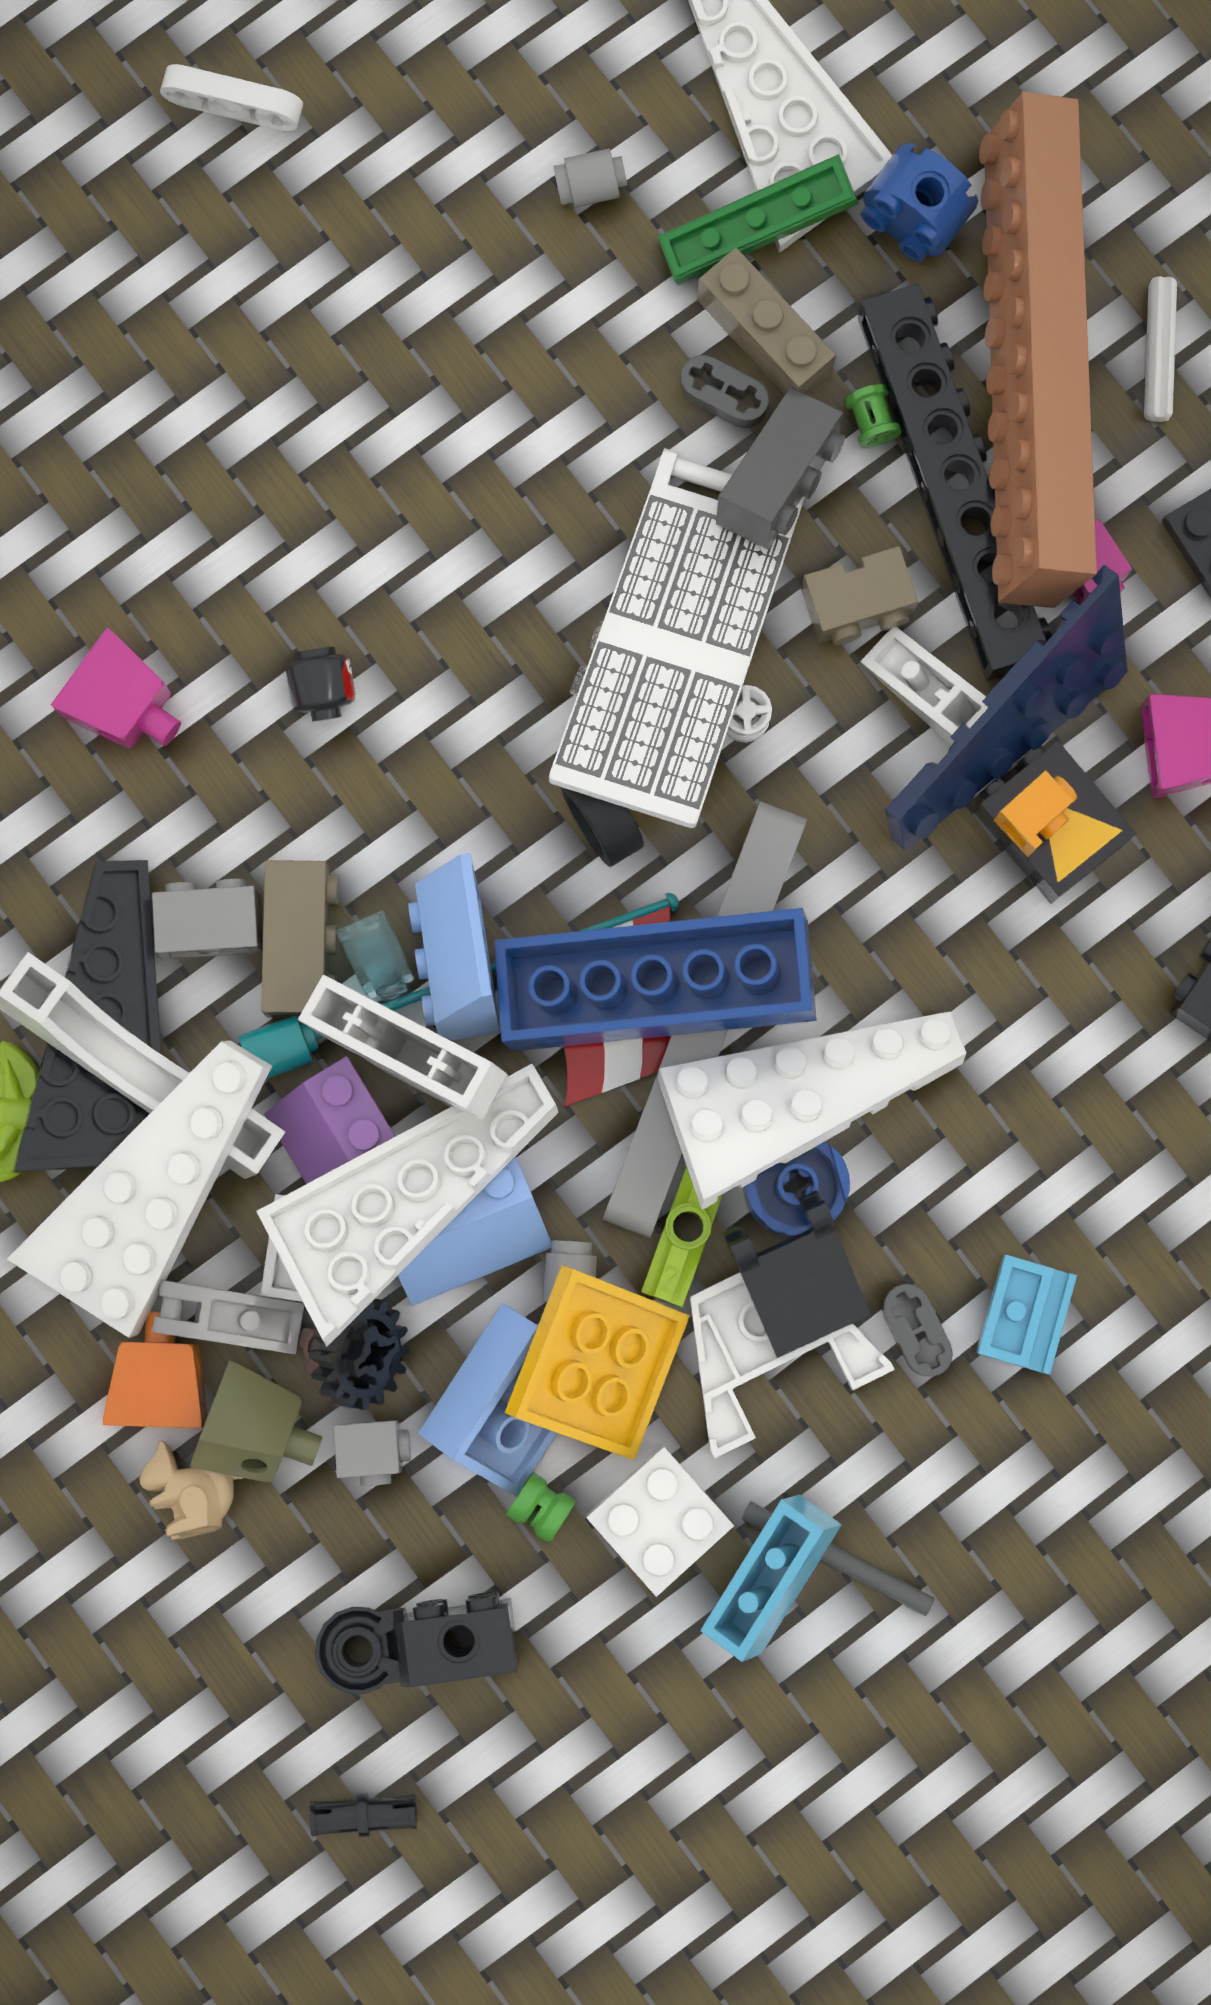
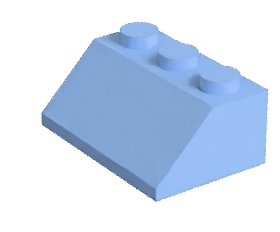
[408,853,501,1041]
[398,1156,552,1306]
[418,1303,557,1497]

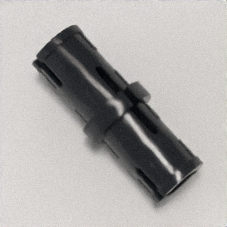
[310,1793,417,1837]

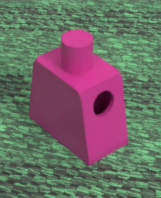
[50,628,181,749]
[1140,694,1211,798]

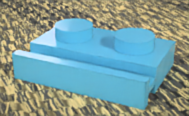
[976,1254,1077,1375]

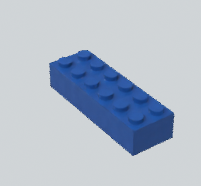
[494,908,817,1051]

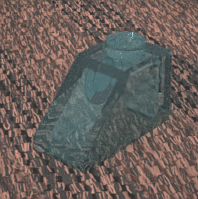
[336,910,415,1002]

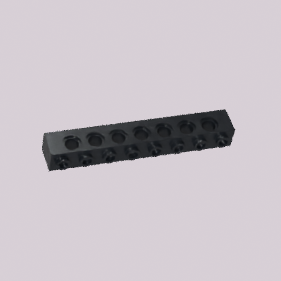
[858,283,1052,682]

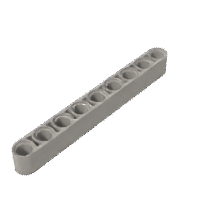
[603,801,807,1238]

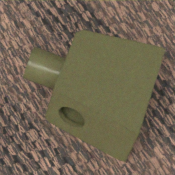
[190,1360,323,1482]

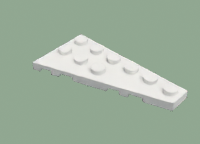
[688,0,892,253]
[658,1011,966,1210]

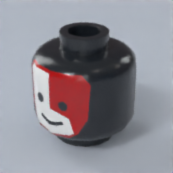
[286,647,356,722]

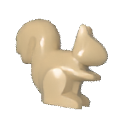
[140,1441,243,1541]

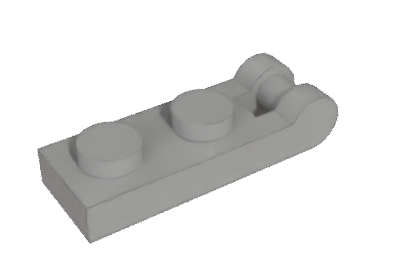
[152,1280,304,1355]

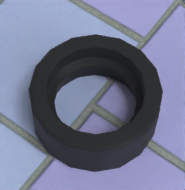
[561,787,644,867]

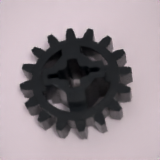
[309,1299,410,1410]

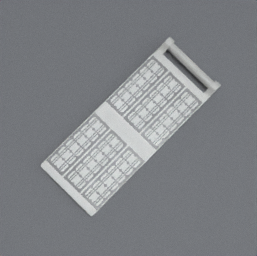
[549,448,805,828]

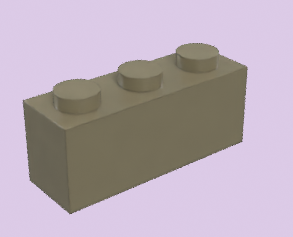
[697,248,836,395]
[261,860,339,1018]

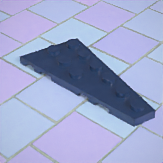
[885,565,1128,850]

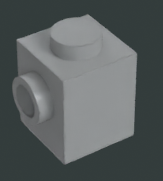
[333,1420,411,1486]

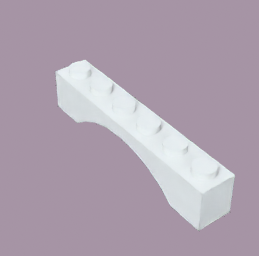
[0,952,285,1179]

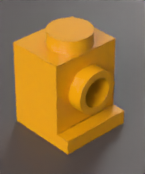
[994,771,1078,857]

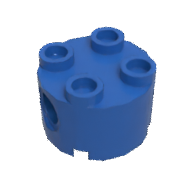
[860,143,979,263]

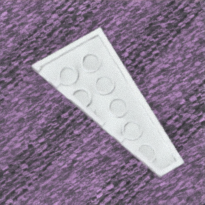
[7,1040,272,1338]
[256,1064,559,1346]

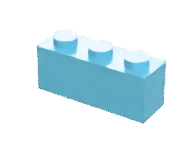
[700,1495,842,1662]

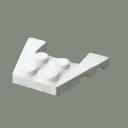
[689,1273,894,1459]

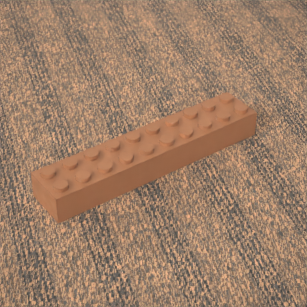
[979,91,1097,608]

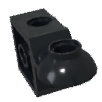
[315,1591,519,1694]

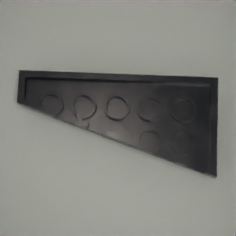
[12,860,162,1173]

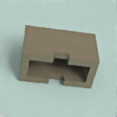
[801,546,918,645]

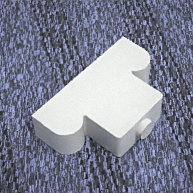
[298,975,508,1121]

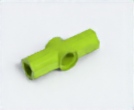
[641,1165,723,1308]

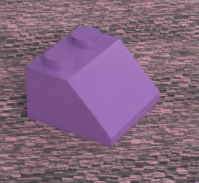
[264,1056,396,1184]

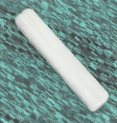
[1144,276,1177,422]

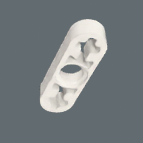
[160,64,303,131]

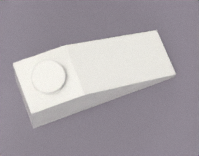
[860,627,988,745]

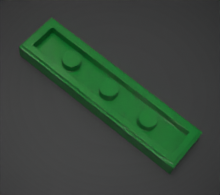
[657,154,859,285]

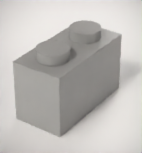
[152,879,263,960]

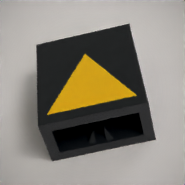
[974,741,1136,904]

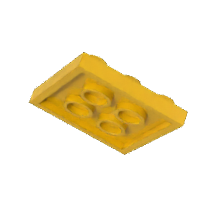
[504,1265,690,1460]

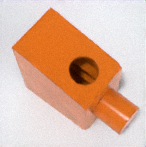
[103,1312,208,1428]

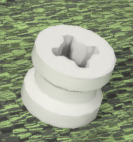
[727,685,772,743]

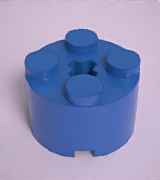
[743,1141,850,1238]

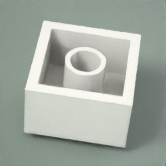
[586,1445,734,1597]

